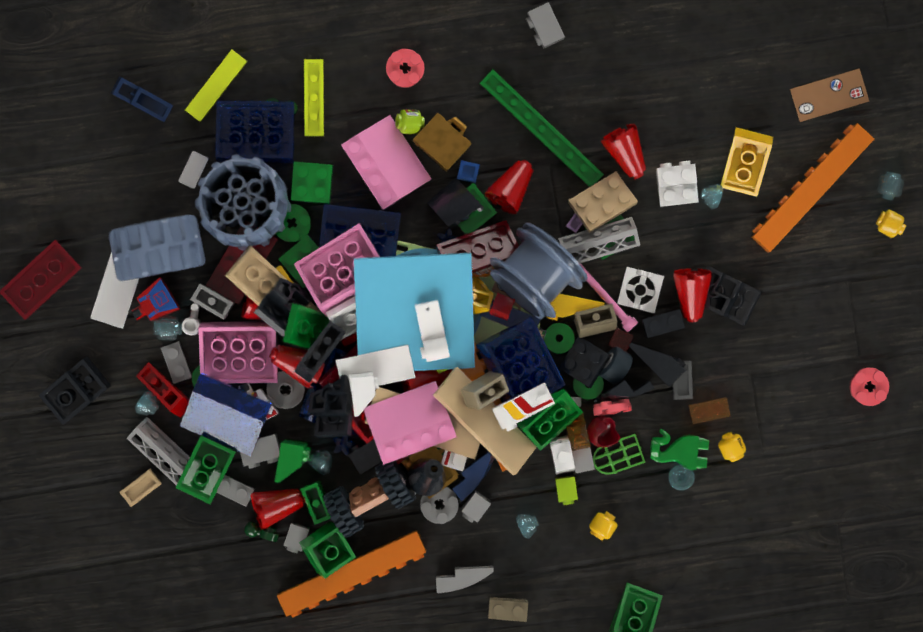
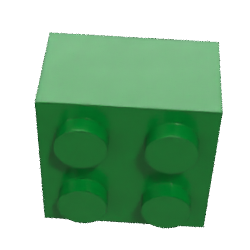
[291,162,333,204]
[299,521,356,579]

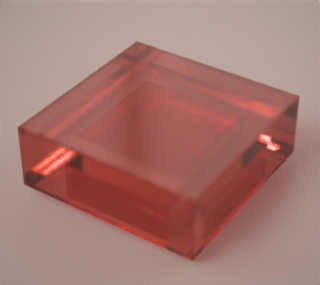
[608,328,634,352]

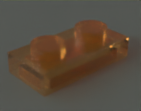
[688,397,731,424]
[567,413,591,451]

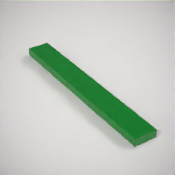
[480,69,604,187]

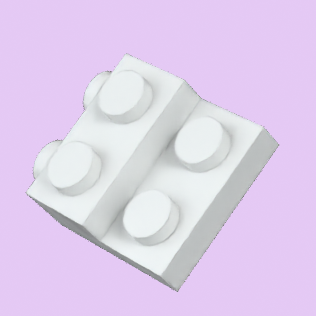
[656,161,699,207]
[325,297,357,340]

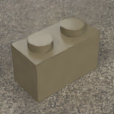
[574,304,617,338]
[460,371,509,410]
[488,597,528,622]

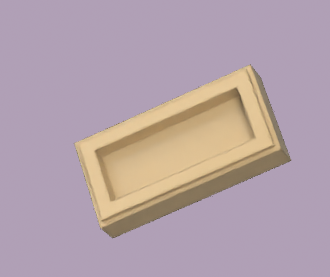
[120,468,162,507]

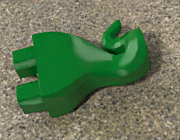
[650,429,709,470]

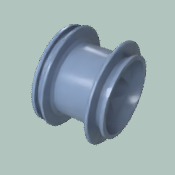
[490,223,588,319]

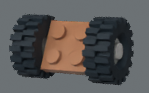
[323,460,416,538]

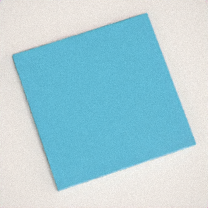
[354,253,475,371]

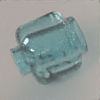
[877,171,904,201]
[153,315,182,341]

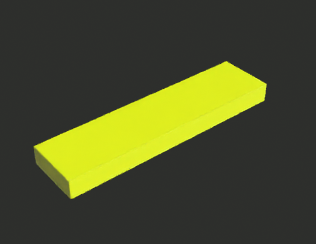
[185,50,247,122]
[304,59,324,137]

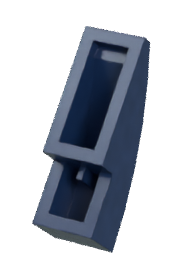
[111,76,173,122]
[452,451,495,501]

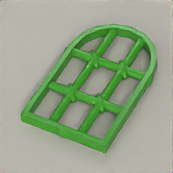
[593,434,645,475]

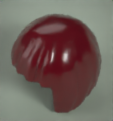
[587,415,621,448]

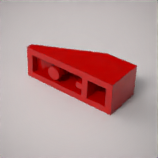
[136,362,193,418]

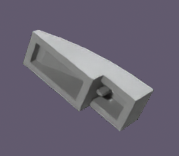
[436,566,494,593]

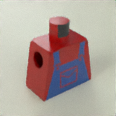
[131,278,181,321]

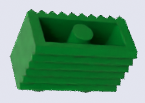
[301,480,331,525]

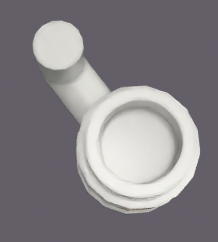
[182,303,201,335]

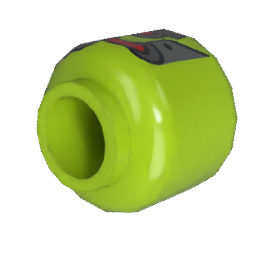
[395,109,425,134]

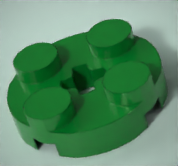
[276,204,311,242]

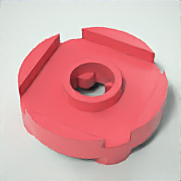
[386,49,424,88]
[850,368,889,406]
[593,399,632,416]

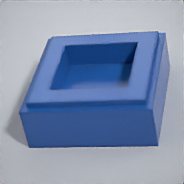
[457,160,480,183]

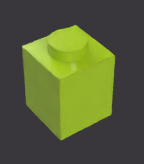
[555,475,578,505]

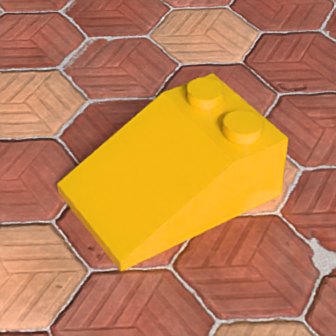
[720,127,773,197]

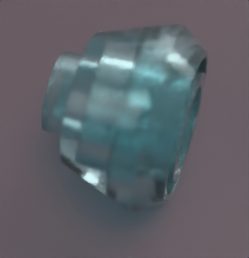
[700,184,723,210]
[135,391,159,416]
[308,450,333,475]
[668,464,695,491]
[516,513,539,539]

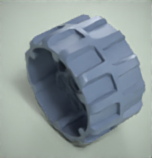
[195,154,291,251]
[109,215,205,281]

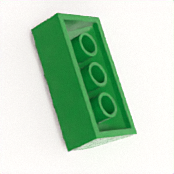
[275,439,311,483]

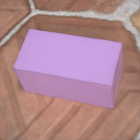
[566,213,583,233]

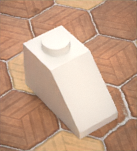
[350,372,379,417]

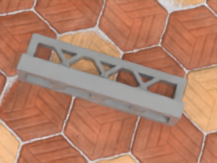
[558,217,640,263]
[127,417,190,485]

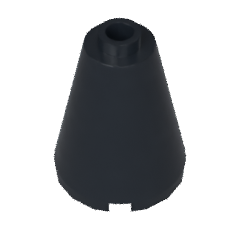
[408,458,446,496]

